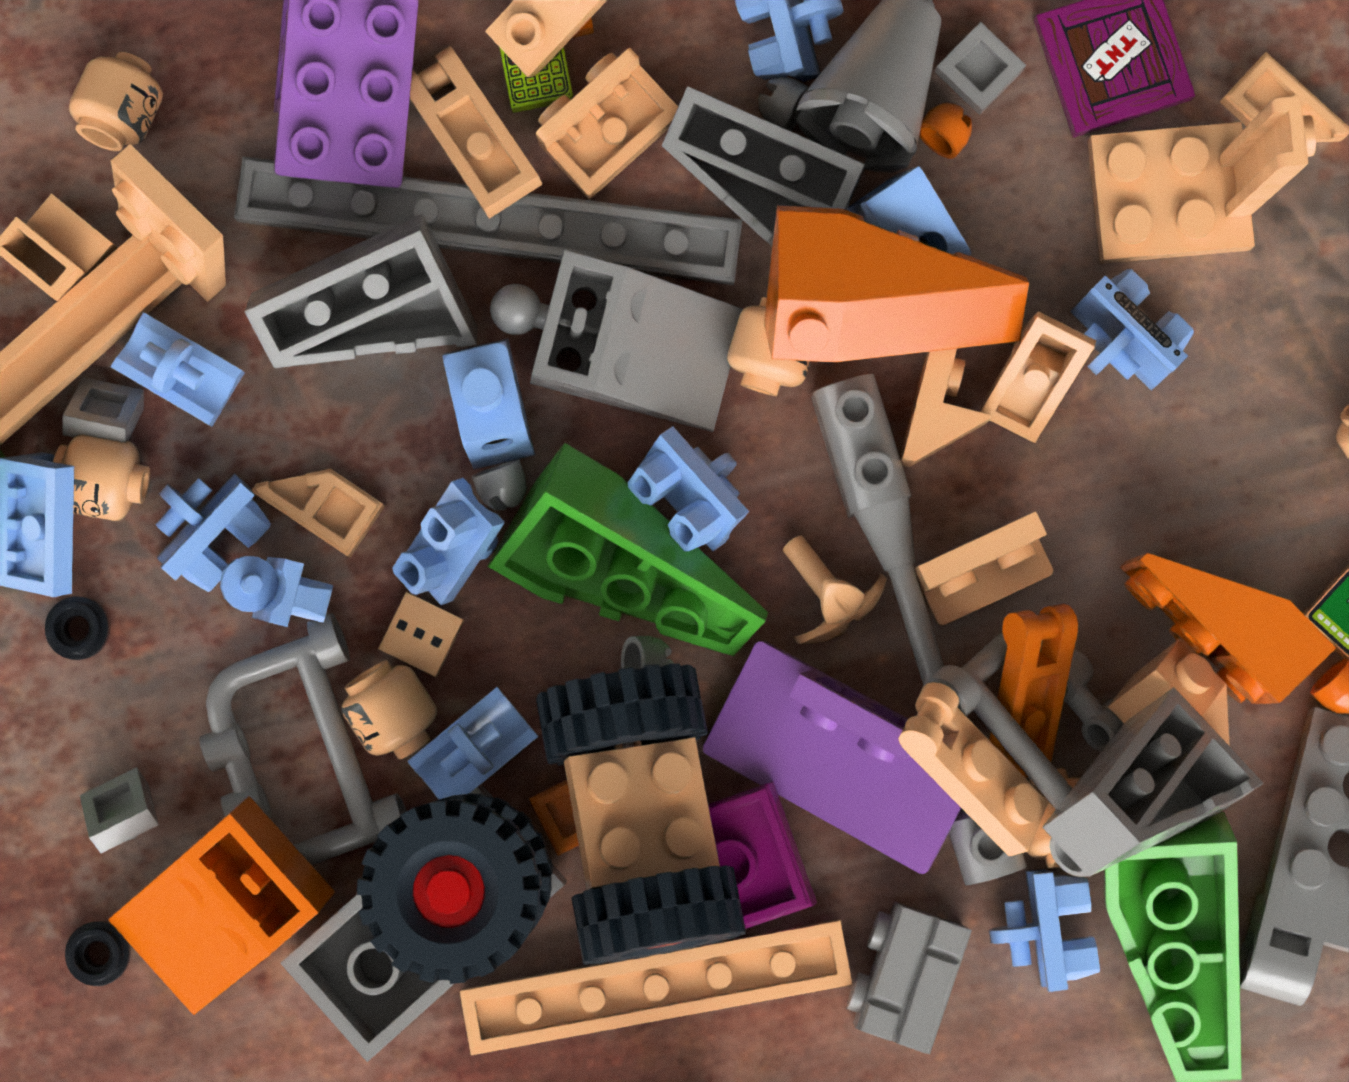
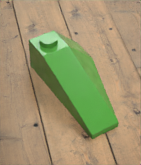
[487,443,768,656]
[1104,812,1242,1082]

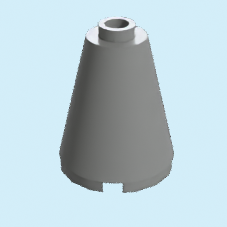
[796,0,942,173]

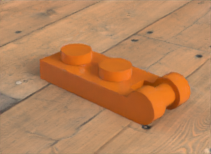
[989,604,1078,778]

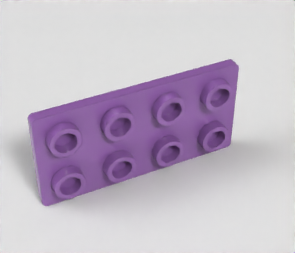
[273,0,419,188]
[703,641,962,874]

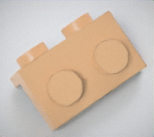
[536,48,678,200]

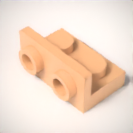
[914,511,1053,626]

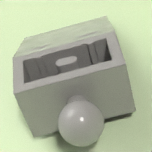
[490,250,743,432]

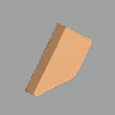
[1220,52,1349,142]
[252,469,386,558]

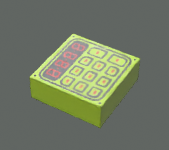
[500,47,573,113]

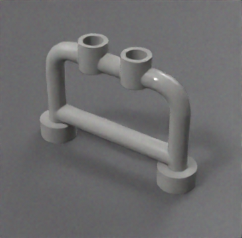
[199,613,407,865]
[923,633,1124,877]

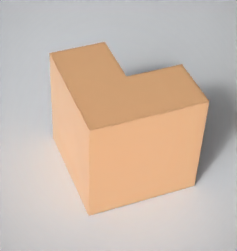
[0,193,118,301]

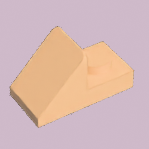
[980,311,1096,443]
[900,348,992,467]

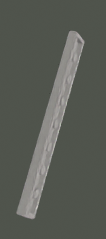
[234,156,742,285]

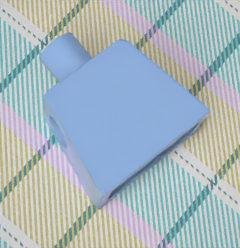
[847,166,971,256]
[442,338,535,469]

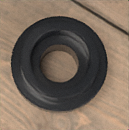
[45,596,110,660]
[65,921,131,986]

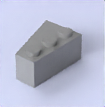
[662,86,865,246]
[244,214,478,368]
[1042,687,1264,877]

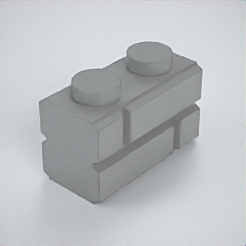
[846,901,972,1054]

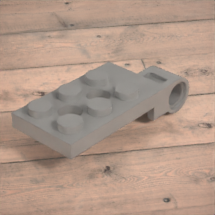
[1239,707,1349,1006]

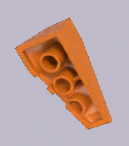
[764,205,1029,362]

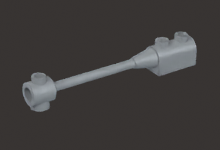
[811,374,1027,885]

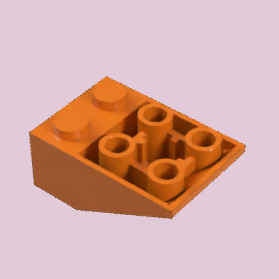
[1120,553,1336,704]
[108,796,335,1015]

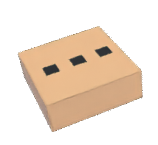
[378,592,465,677]

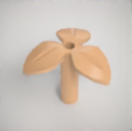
[783,535,887,644]

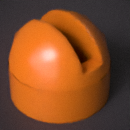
[919,102,972,159]
[1310,658,1349,714]

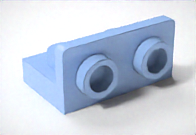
[0,452,74,597]

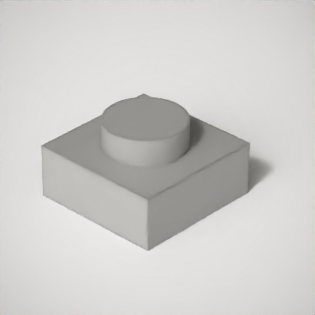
[935,22,1026,115]
[63,377,144,443]
[79,767,159,853]

